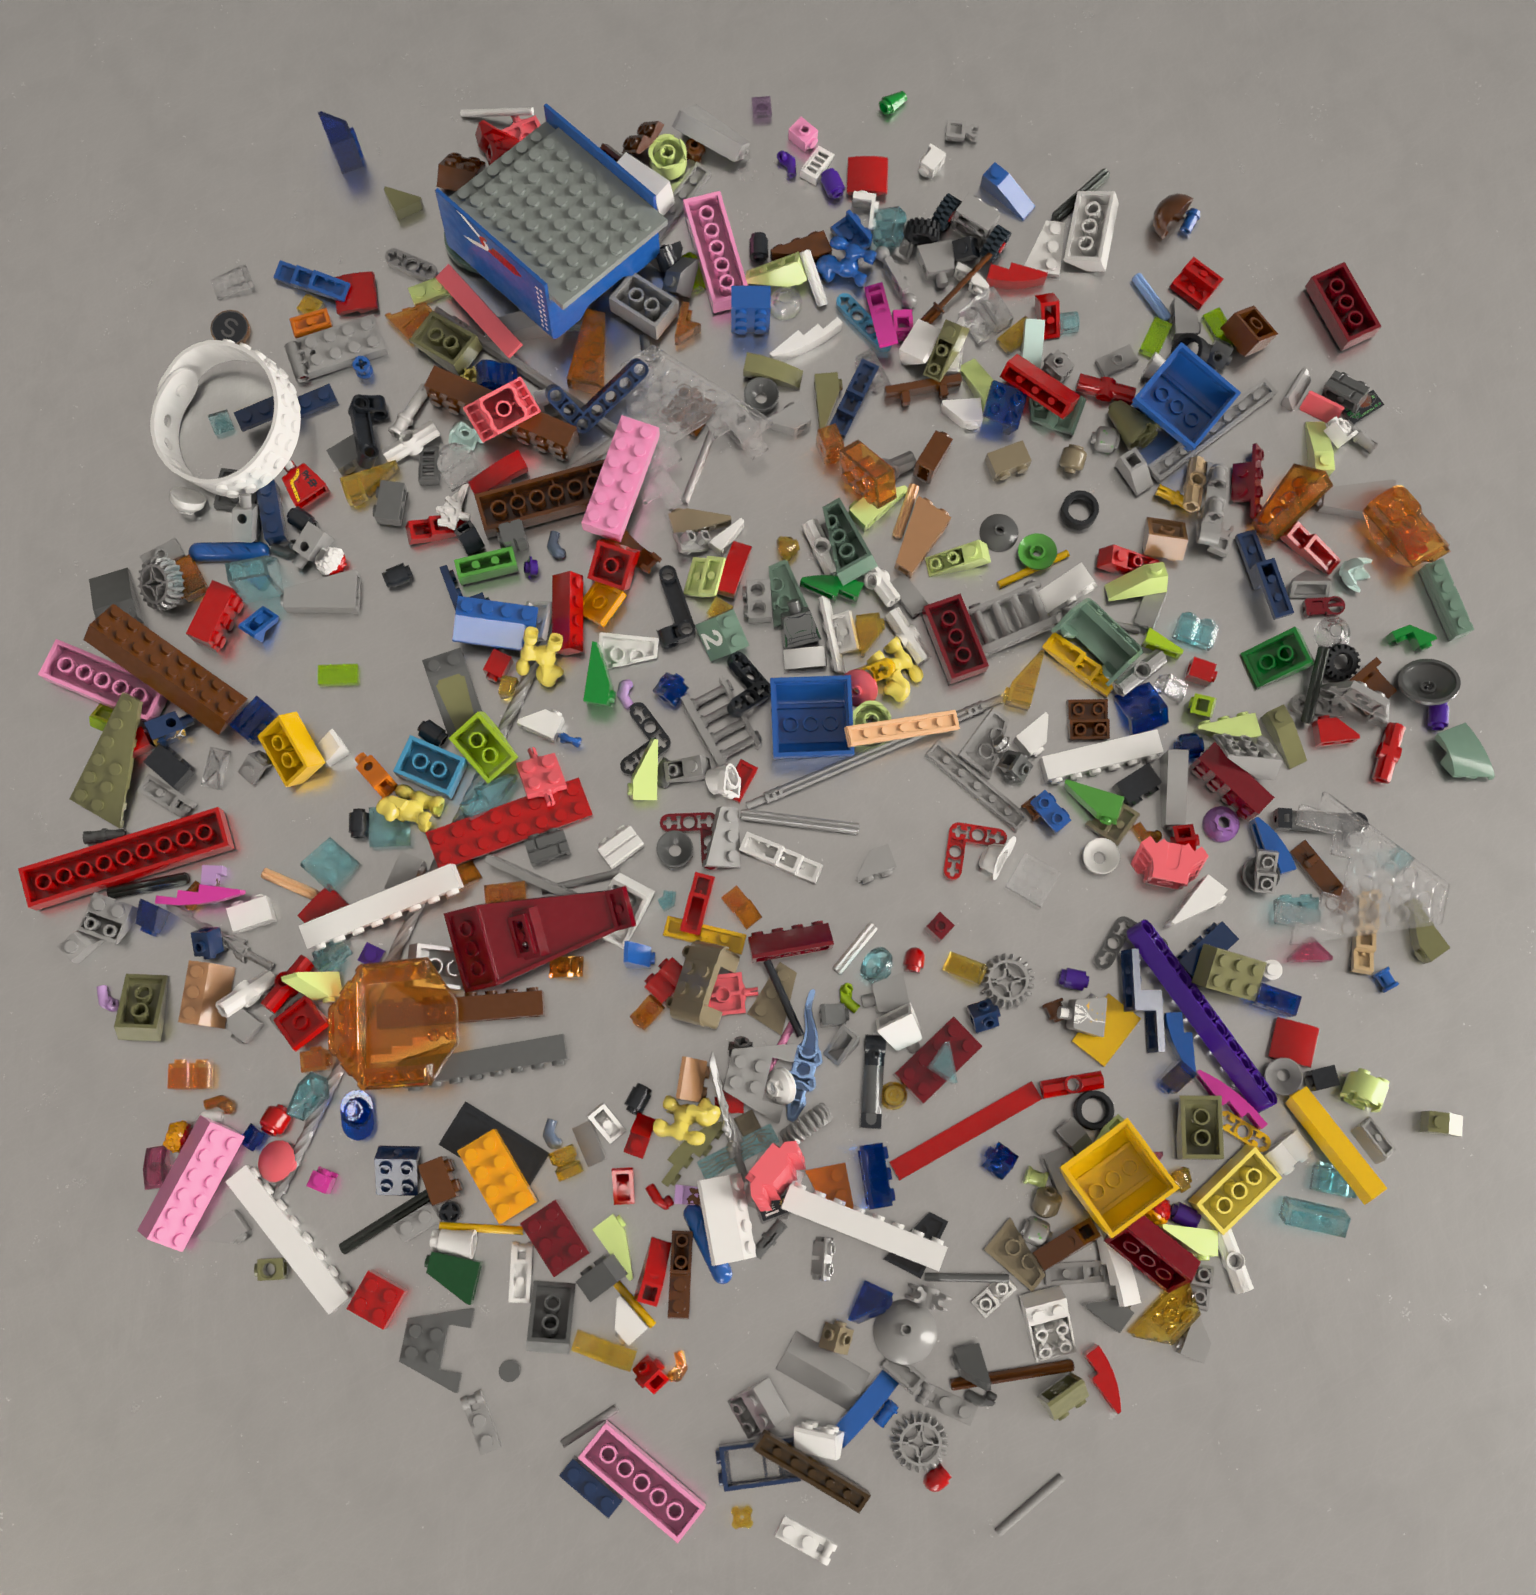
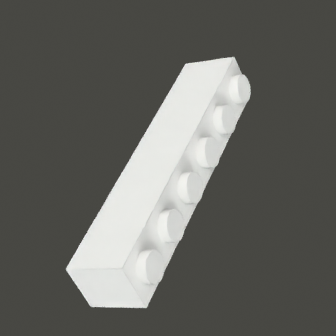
[1039,729,1164,785]

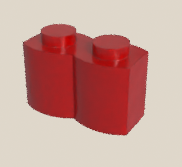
[644,957,683,1005]

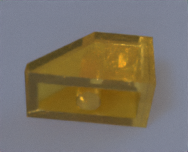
[855,612,885,658]

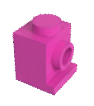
[891,309,913,341]
[306,1166,339,1194]

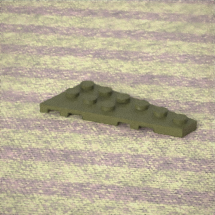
[69,692,143,828]

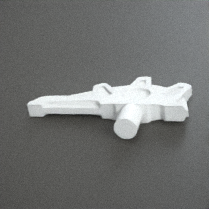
[436,484,471,530]

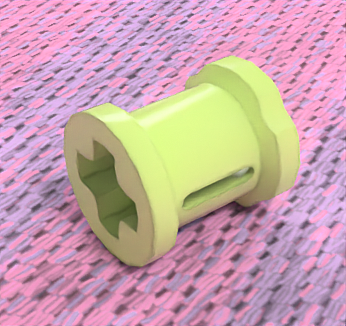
[1023,1166,1049,1188]

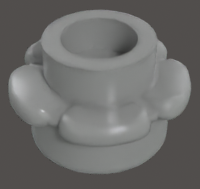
[992,734,1011,753]

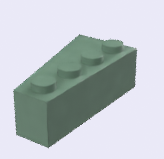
[822,497,878,586]

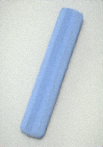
[1132,273,1171,323]

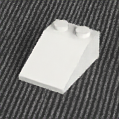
[603,873,655,949]
[1163,874,1228,929]

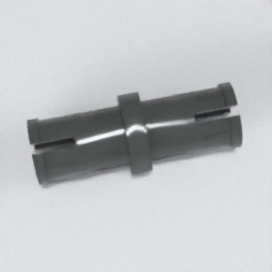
[83,828,127,844]
[755,1218,787,1260]

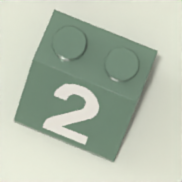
[695,609,750,661]

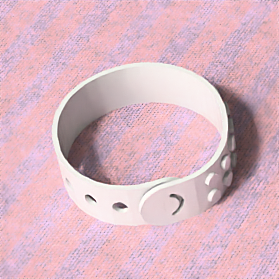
[150,339,301,498]

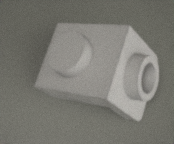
[237,750,273,785]

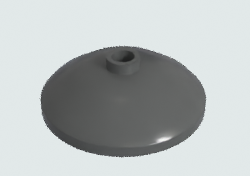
[1398,659,1461,705]

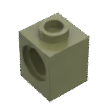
[254,1257,288,1281]

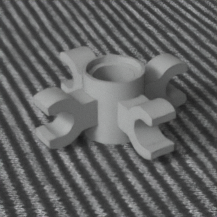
[905,1283,952,1312]

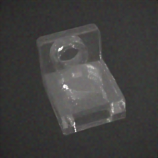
[1153,674,1188,703]

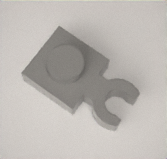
[945,119,979,142]
[1207,522,1234,558]

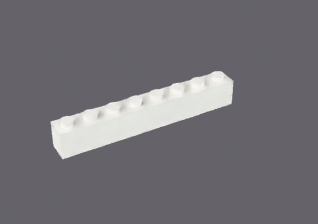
[299,863,464,951]
[225,1165,353,1315]
[781,1182,948,1271]

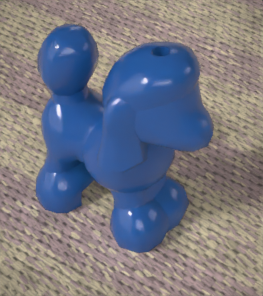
[815,236,877,287]

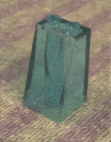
[225,555,284,604]

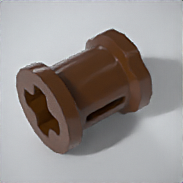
[1021,795,1041,821]

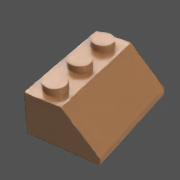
[178,960,236,1029]

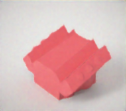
[463,377,541,443]
[1131,836,1208,890]
[745,1141,806,1212]

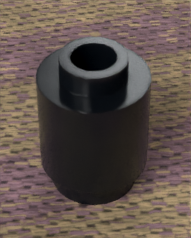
[749,232,769,263]
[287,506,318,532]
[382,563,413,588]
[417,719,449,747]
[349,808,370,839]
[624,1083,652,1116]

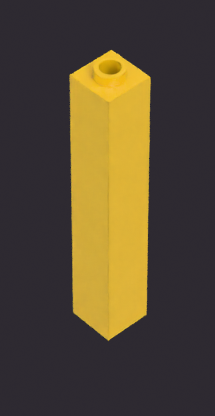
[1285,1086,1388,1205]

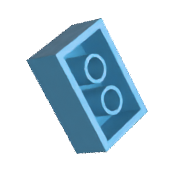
[393,735,469,800]

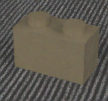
[985,440,1032,481]

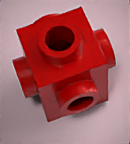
[1169,824,1200,851]
[632,1354,670,1394]

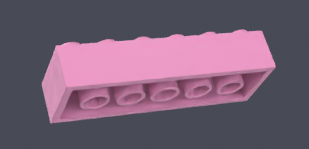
[683,191,748,313]
[581,415,660,543]
[38,639,168,722]
[137,1115,244,1252]
[578,1420,706,1543]

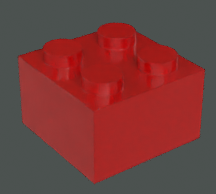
[587,539,640,591]
[346,1269,408,1330]

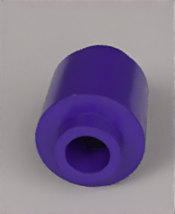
[821,168,845,199]
[1428,702,1450,731]
[1058,968,1089,991]
[1170,1202,1201,1228]

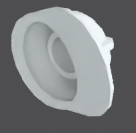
[979,836,1016,880]

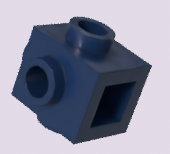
[967,999,1001,1033]

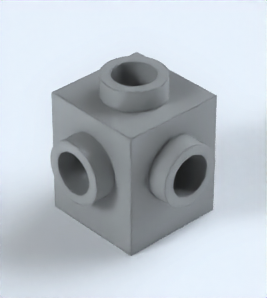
[1042,350,1075,382]

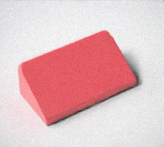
[1299,391,1345,423]

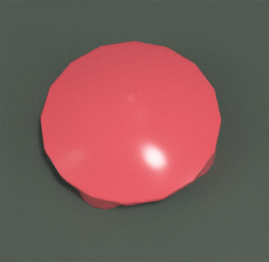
[258,1140,297,1183]

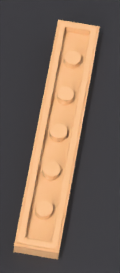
[844,710,960,747]

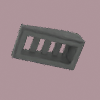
[418,446,440,485]

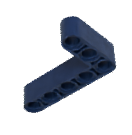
[545,358,649,433]

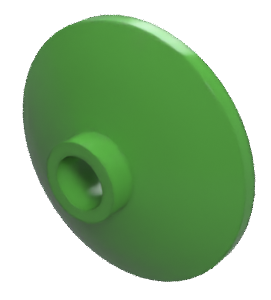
[1018,533,1057,570]

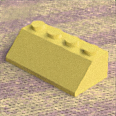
[1188,1144,1282,1235]

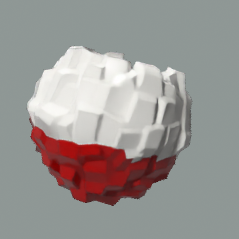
[315,547,347,576]

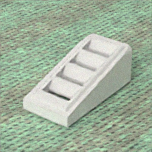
[800,146,835,186]
[709,518,744,556]

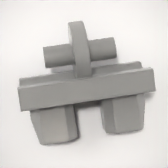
[673,530,711,555]

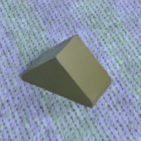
[384,186,424,221]

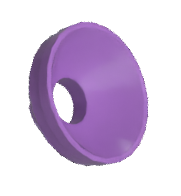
[1202,806,1240,843]

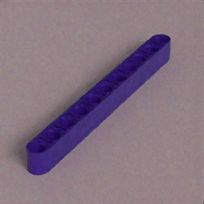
[1127,919,1278,1113]

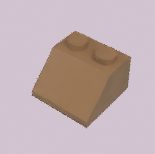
[1143,517,1188,561]
[676,1056,710,1103]

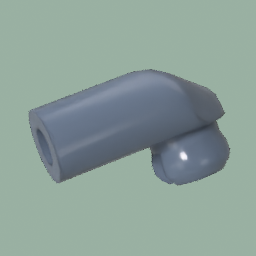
[547,531,566,559]
[543,1118,562,1149]

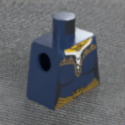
[144,711,195,748]

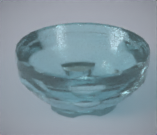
[861,947,893,983]

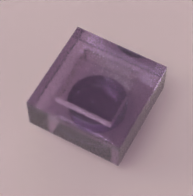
[751,96,772,118]

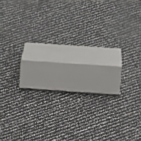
[776,1331,870,1410]

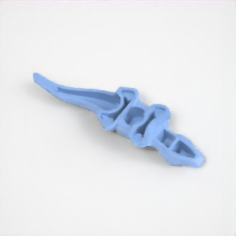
[786,989,823,1122]

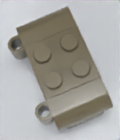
[665,940,740,1029]

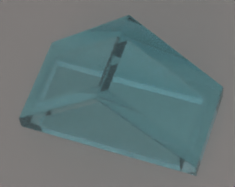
[927,1041,958,1084]

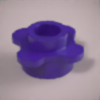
[524,556,538,579]

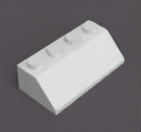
[1064,191,1119,272]
[697,1173,756,1266]

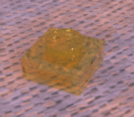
[296,293,324,314]
[706,596,734,617]

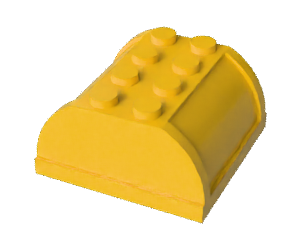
[1059,1118,1179,1239]

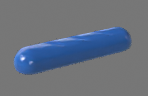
[188,542,270,562]
[683,1205,733,1284]

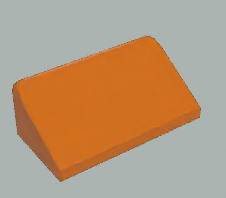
[289,308,333,341]

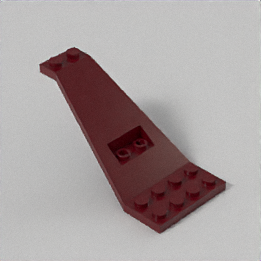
[444,886,637,993]

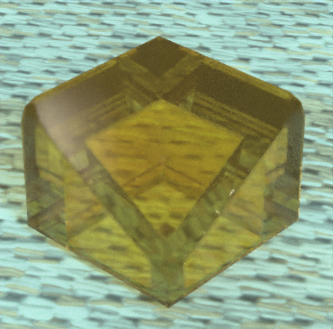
[498,675,519,699]

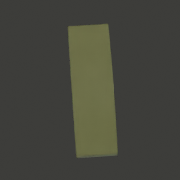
[743,352,803,390]

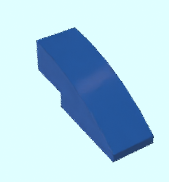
[1250,817,1297,875]
[1163,1012,1196,1075]

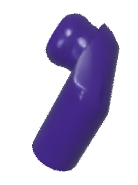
[777,150,796,178]

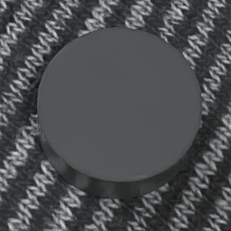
[499,1359,521,1382]

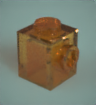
[299,1046,333,1074]

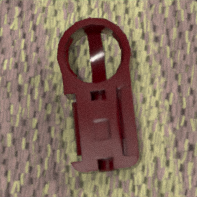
[1302,596,1345,618]

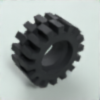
[905,217,941,245]
[1324,643,1361,680]

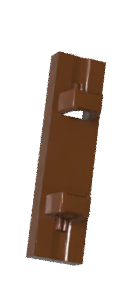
[883,373,962,406]
[1290,840,1357,915]

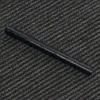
[763,959,804,1037]

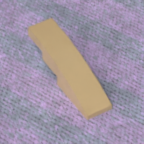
[1351,889,1379,975]

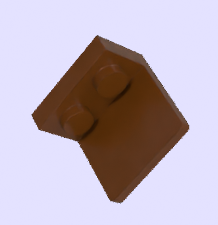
[1349,657,1397,716]

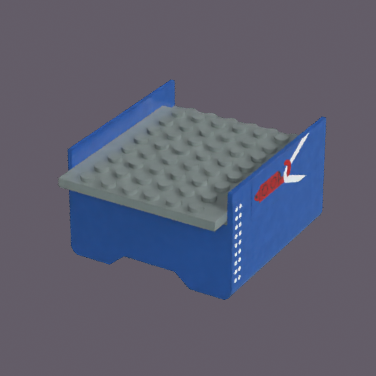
[435,103,668,339]

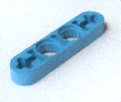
[836,293,892,353]

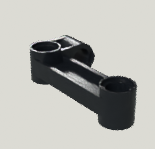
[348,394,388,469]
[656,565,696,649]

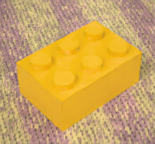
[257,712,326,787]

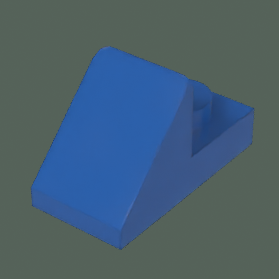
[238,606,279,642]

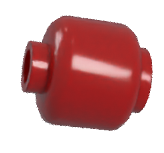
[259,1104,291,1137]

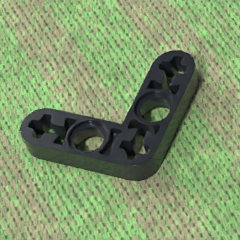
[727,651,771,718]
[620,702,671,776]

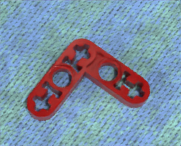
[943,822,1007,881]

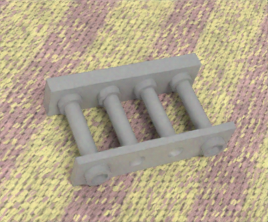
[967,579,1058,657]
[681,675,763,767]

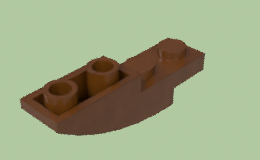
[668,1230,693,1320]

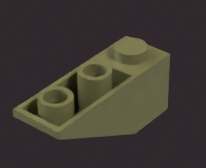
[923,319,970,382]

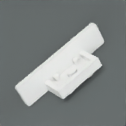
[818,596,860,674]

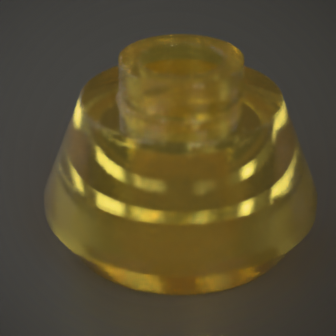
[776,536,800,562]
[882,1082,907,1110]
[1170,1166,1192,1193]

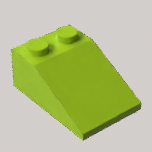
[449,711,518,784]

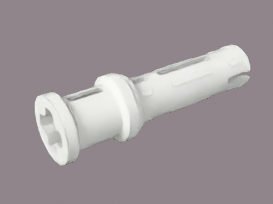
[388,384,428,439]

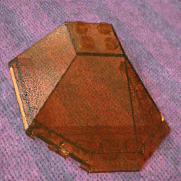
[328,957,459,1091]

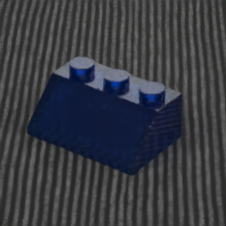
[318,111,364,174]
[857,1142,896,1210]

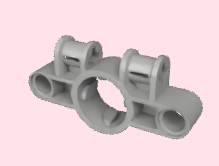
[1196,462,1228,547]

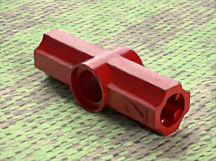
[1075,373,1136,405]
[1372,722,1406,784]
[261,954,315,1014]
[1040,1071,1104,1099]

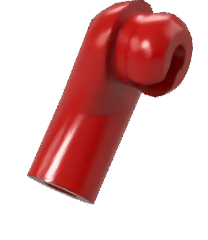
[645,1184,674,1210]

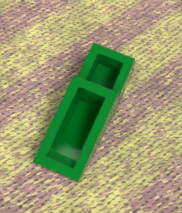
[800,575,864,603]

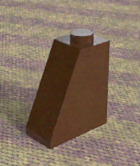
[913,430,953,484]

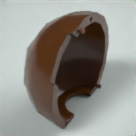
[1153,193,1194,240]

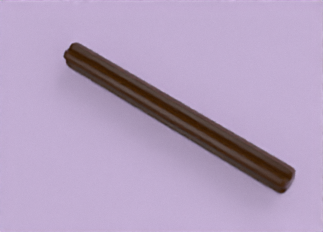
[950,1359,1075,1391]

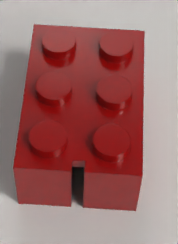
[186,580,244,653]

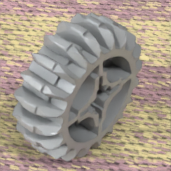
[137,556,186,611]
[979,953,1035,1009]
[780,1103,833,1144]
[891,1412,949,1473]

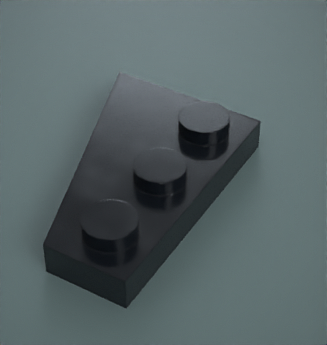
[883,1212,948,1279]

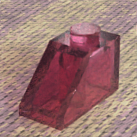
[143,1145,171,1190]

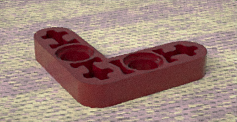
[660,812,718,871]

